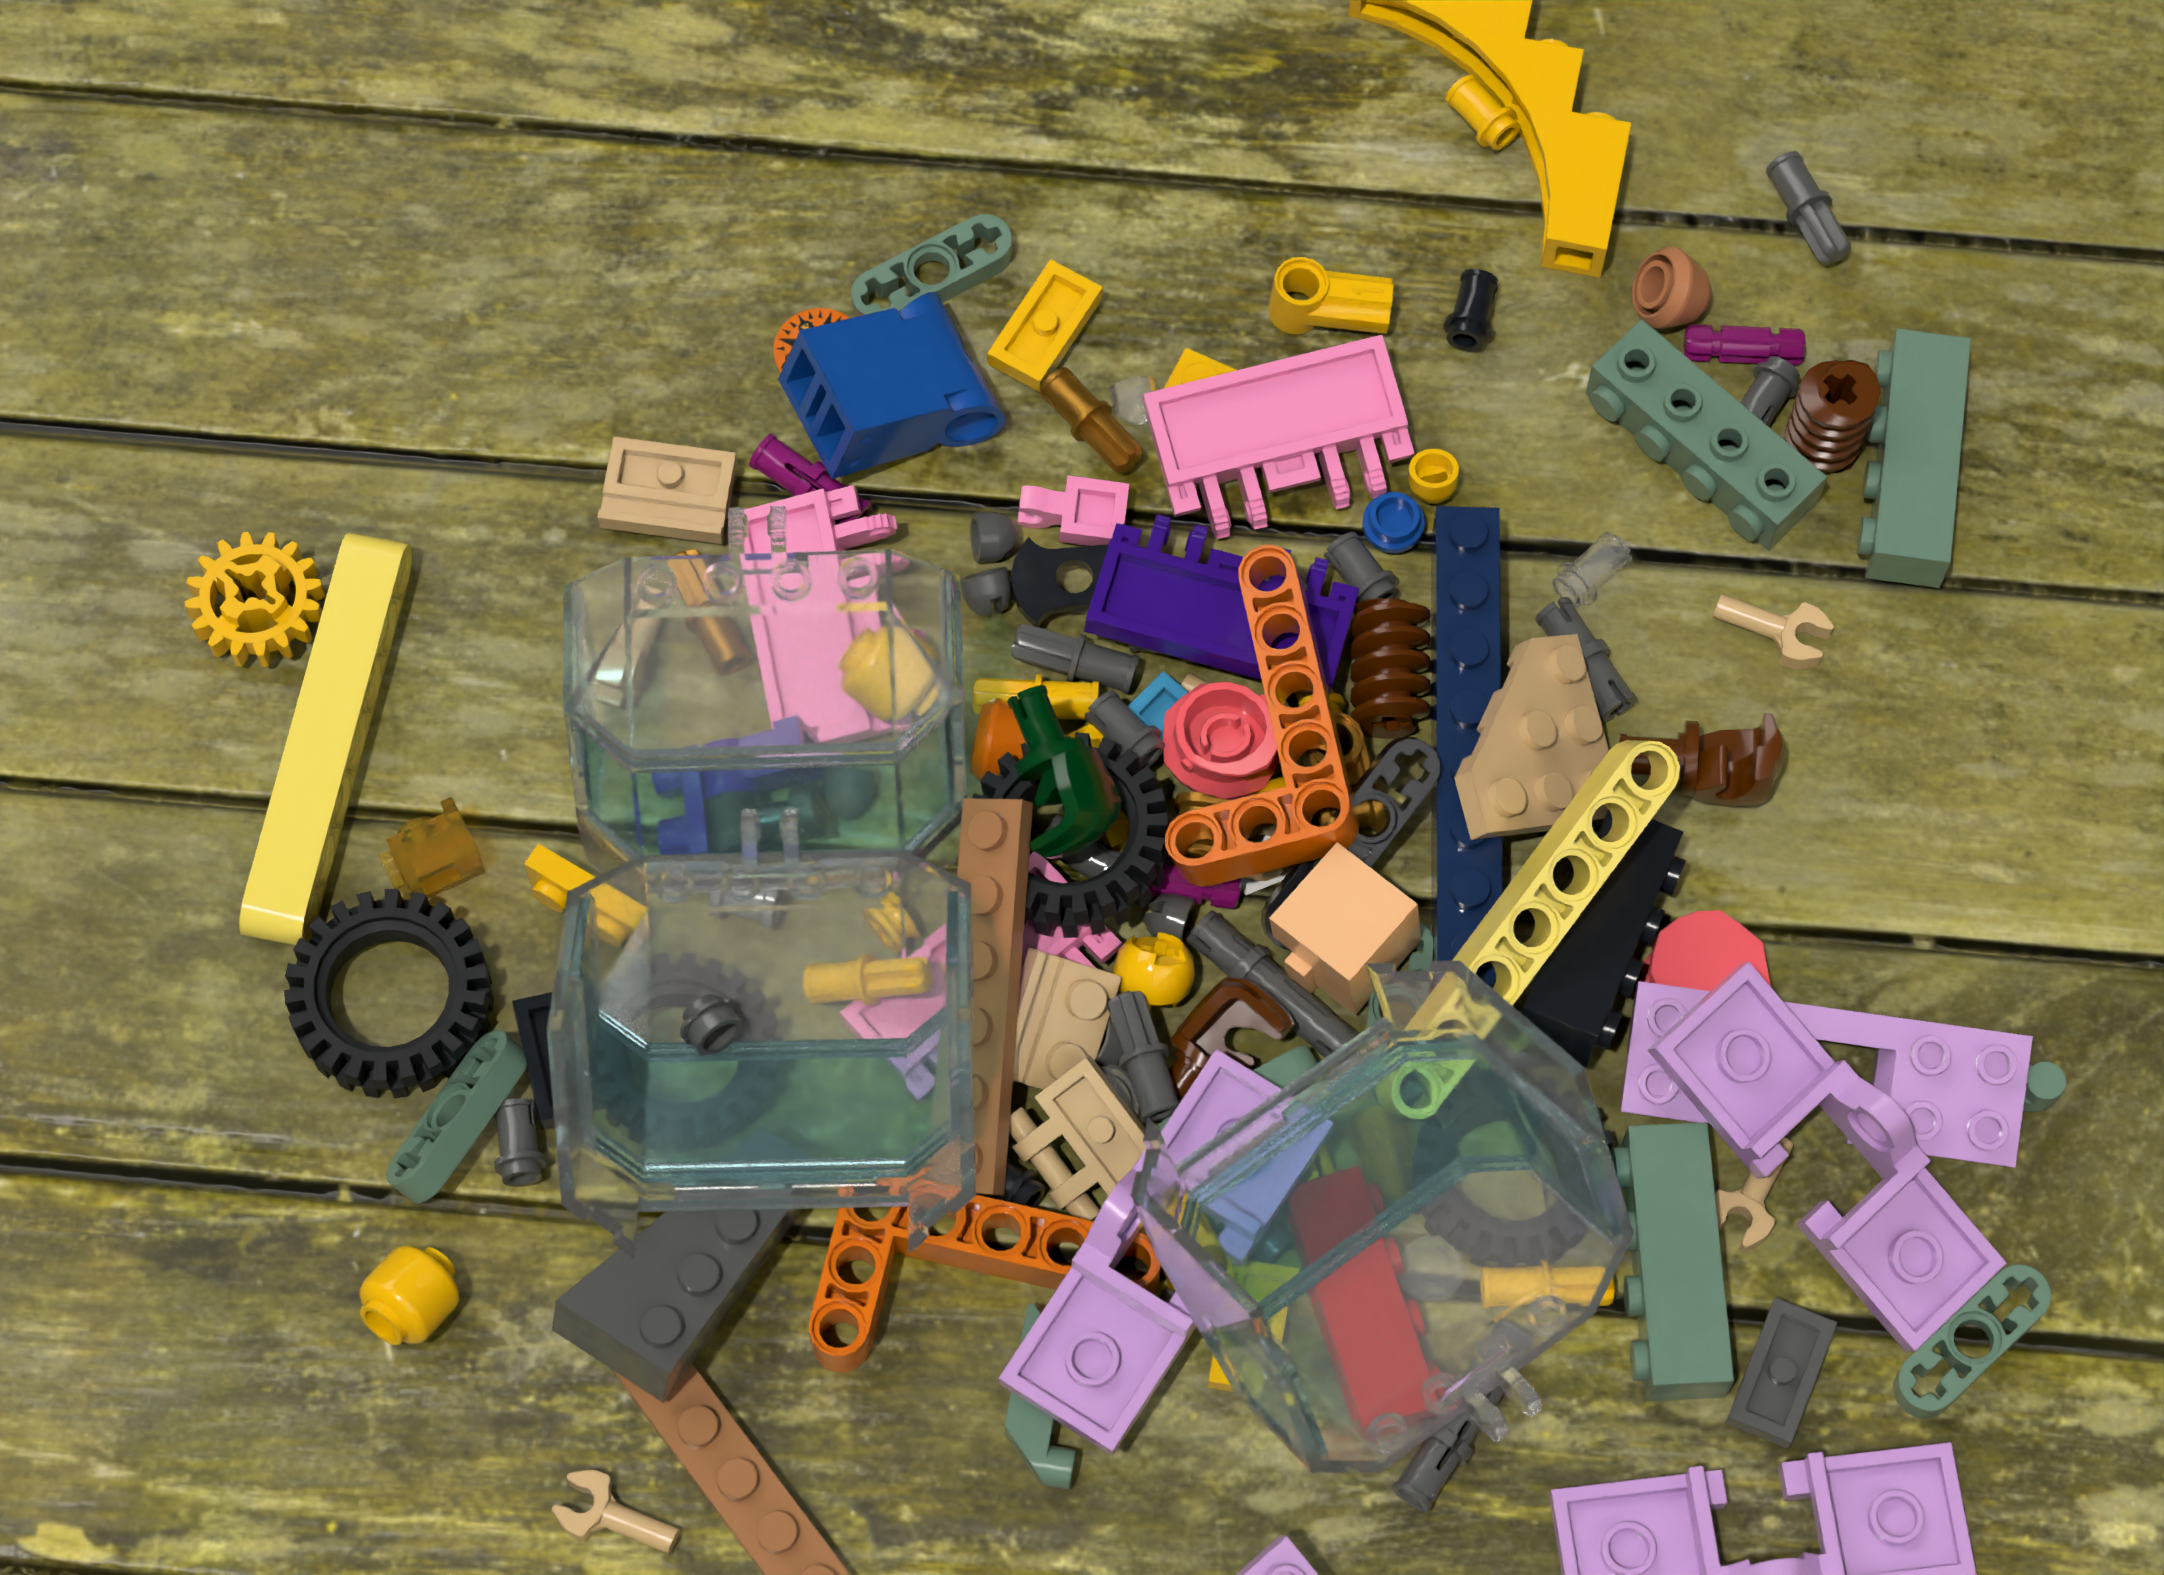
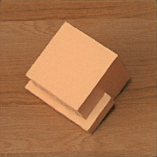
[1269,842,1422,1015]

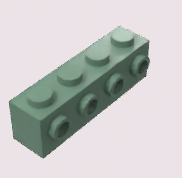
[1585,319,1827,551]
[1857,328,1971,588]
[1612,1122,1734,1401]

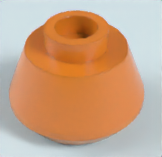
[970,698,1025,782]

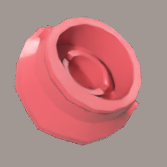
[1163,682,1279,800]
[1637,910,1771,991]

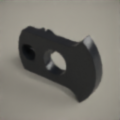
[1012,537,1109,627]

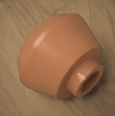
[1632,246,1712,329]

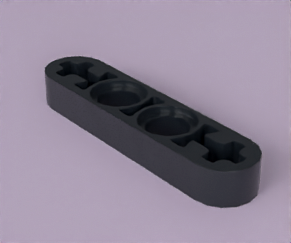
[1261,736,1440,950]

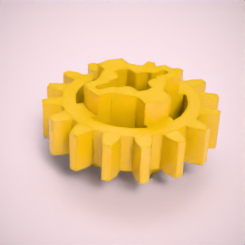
[184,532,326,667]

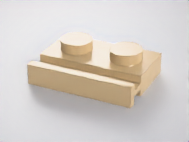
[597,437,738,544]
[1013,948,1122,1090]

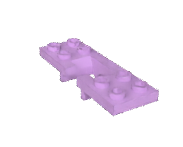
[1647,961,2007,1352]
[1619,981,2033,1167]
[998,1049,1329,1456]
[1549,1442,1977,1575]

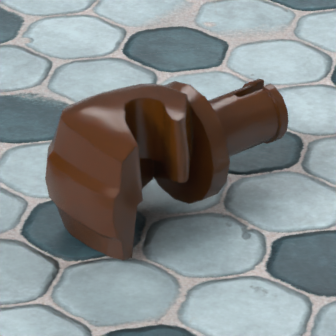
[1619,713,1785,806]
[1161,977,1295,1122]

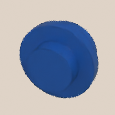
[1362,492,1425,553]

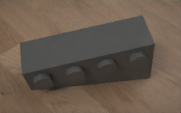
[552,1133,819,1403]

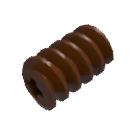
[1784,360,1881,473]
[1350,598,1430,739]

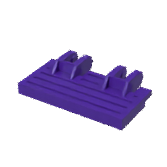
[1084,514,1359,696]

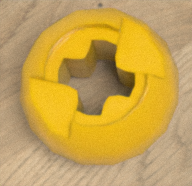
[1113,932,1195,1010]

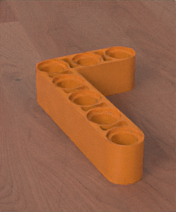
[1165,545,1358,887]
[809,1172,1161,1373]

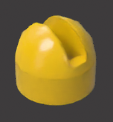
[1408,449,1459,504]

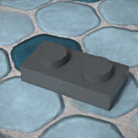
[1725,1297,1838,1449]

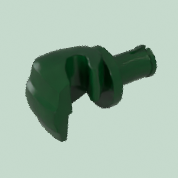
[1007,685,1121,859]

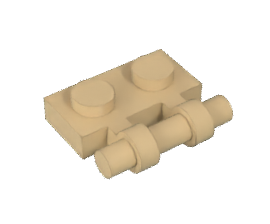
[1009,1055,1155,1220]

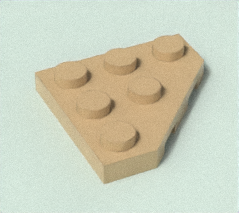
[1454,634,1609,840]

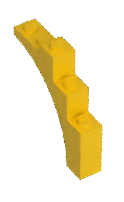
[1348,0,1631,278]

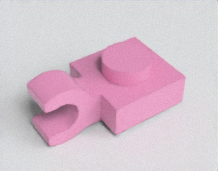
[1017,475,1129,546]

